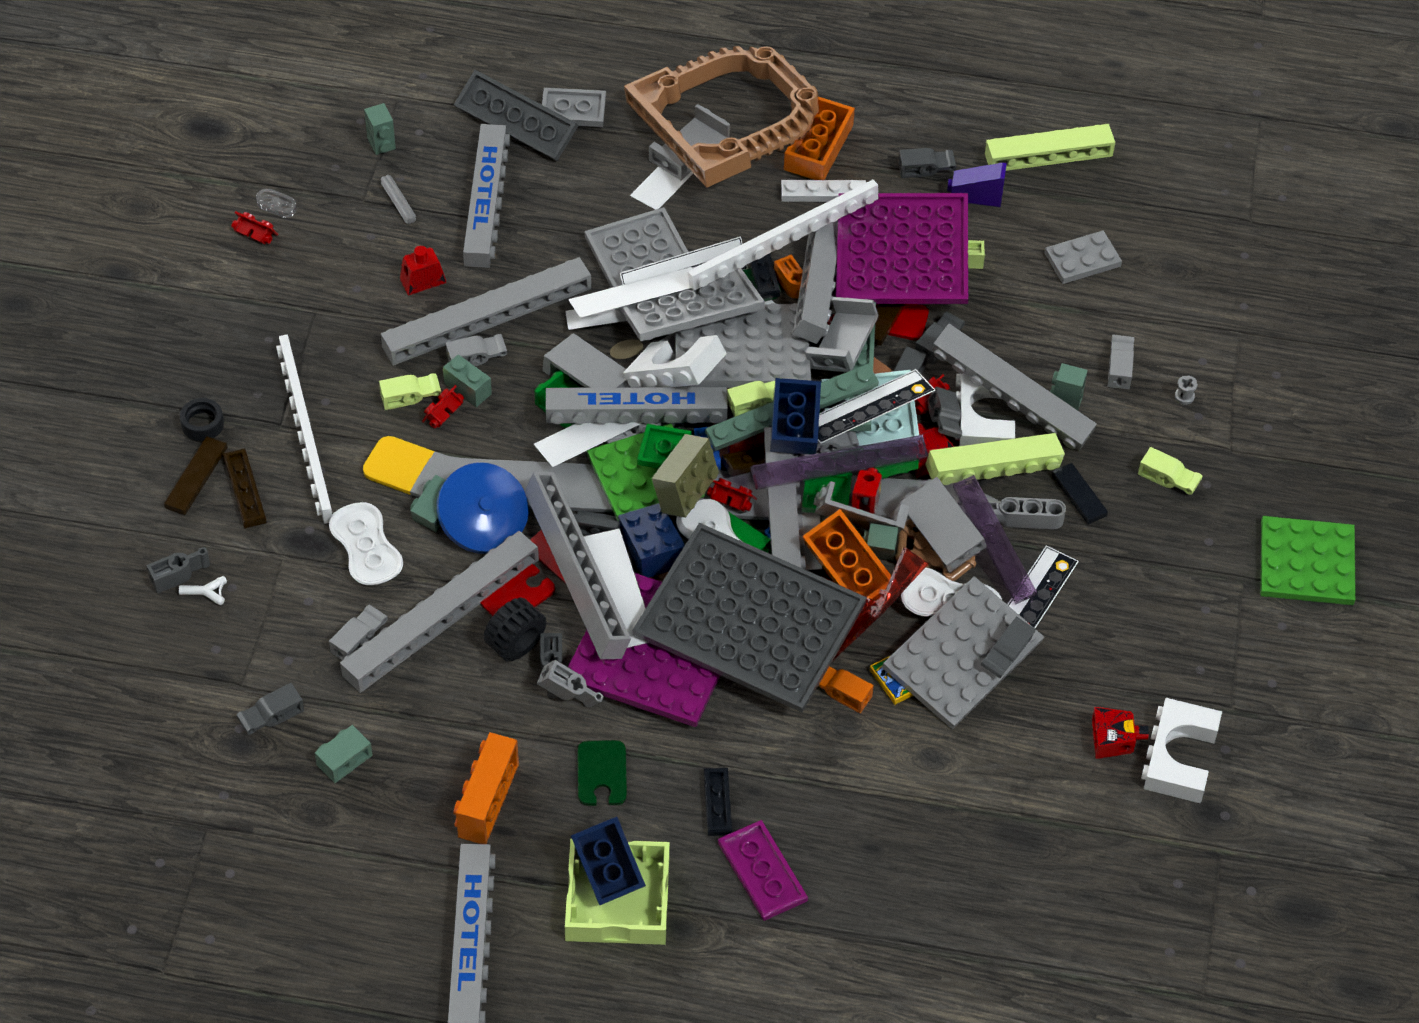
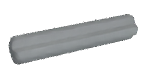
[381,175,416,224]

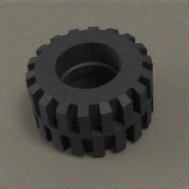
[484,597,547,662]

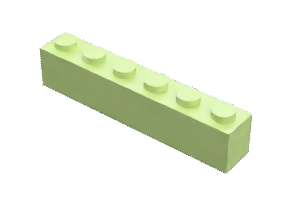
[985,124,1115,171]
[925,433,1065,485]

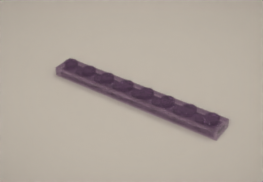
[751,435,928,490]

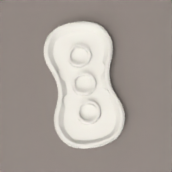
[676,499,743,542]
[329,502,403,586]
[901,568,1002,616]

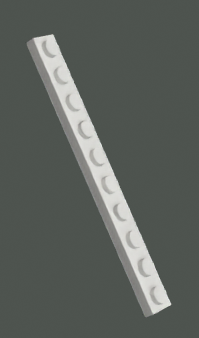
[688,180,878,291]
[276,334,332,524]

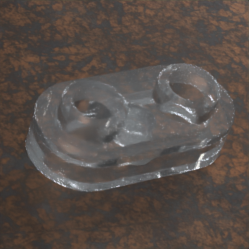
[256,188,297,218]

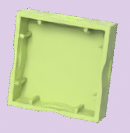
[565,839,670,945]

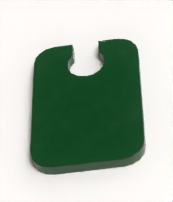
[578,740,627,806]

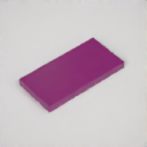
[718,820,808,921]

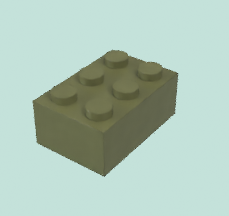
[651,434,719,518]

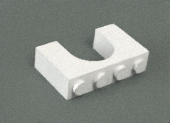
[623,335,727,388]
[955,373,1015,446]
[1141,698,1222,803]

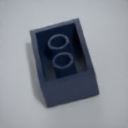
[770,378,821,455]
[618,503,685,578]
[571,816,646,906]

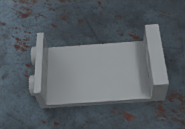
[649,104,730,180]
[805,297,879,372]
[542,333,631,388]
[899,477,987,573]
[814,481,910,533]

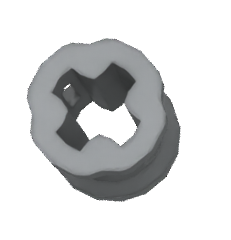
[1175,376,1198,405]

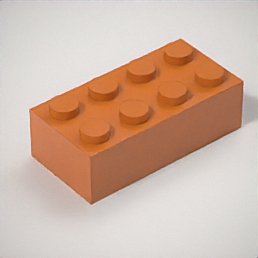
[784,97,855,180]
[803,509,897,615]
[453,732,519,844]

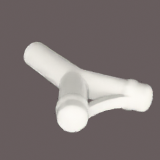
[179,576,227,605]

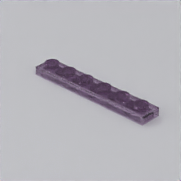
[953,475,1037,605]

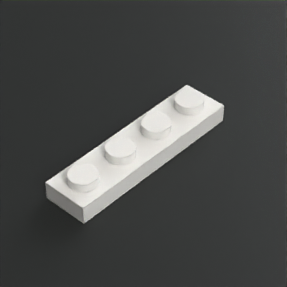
[781,180,866,202]

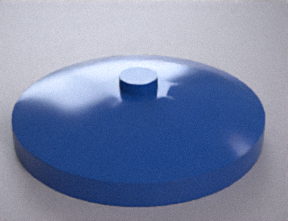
[436,463,529,554]

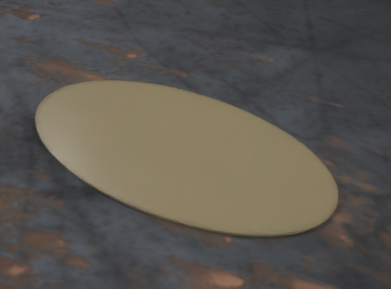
[610,340,643,359]

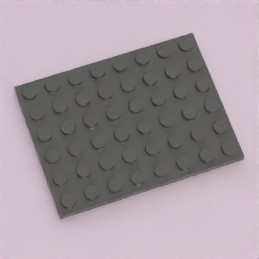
[632,523,867,713]

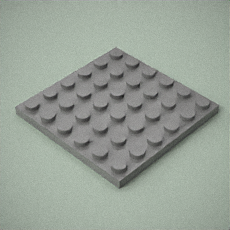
[675,303,811,388]

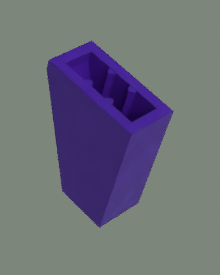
[947,163,1007,207]

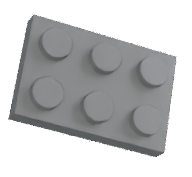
[542,88,606,127]
[1044,230,1122,284]

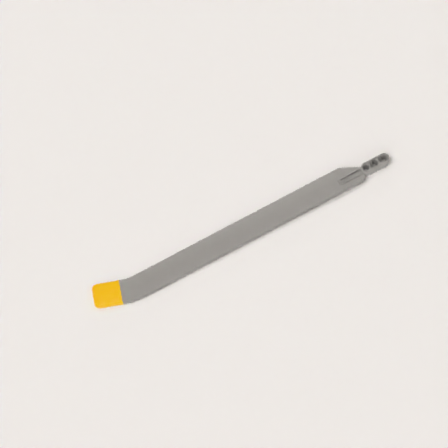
[363,436,1066,531]

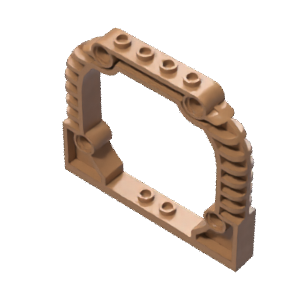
[624,46,819,187]

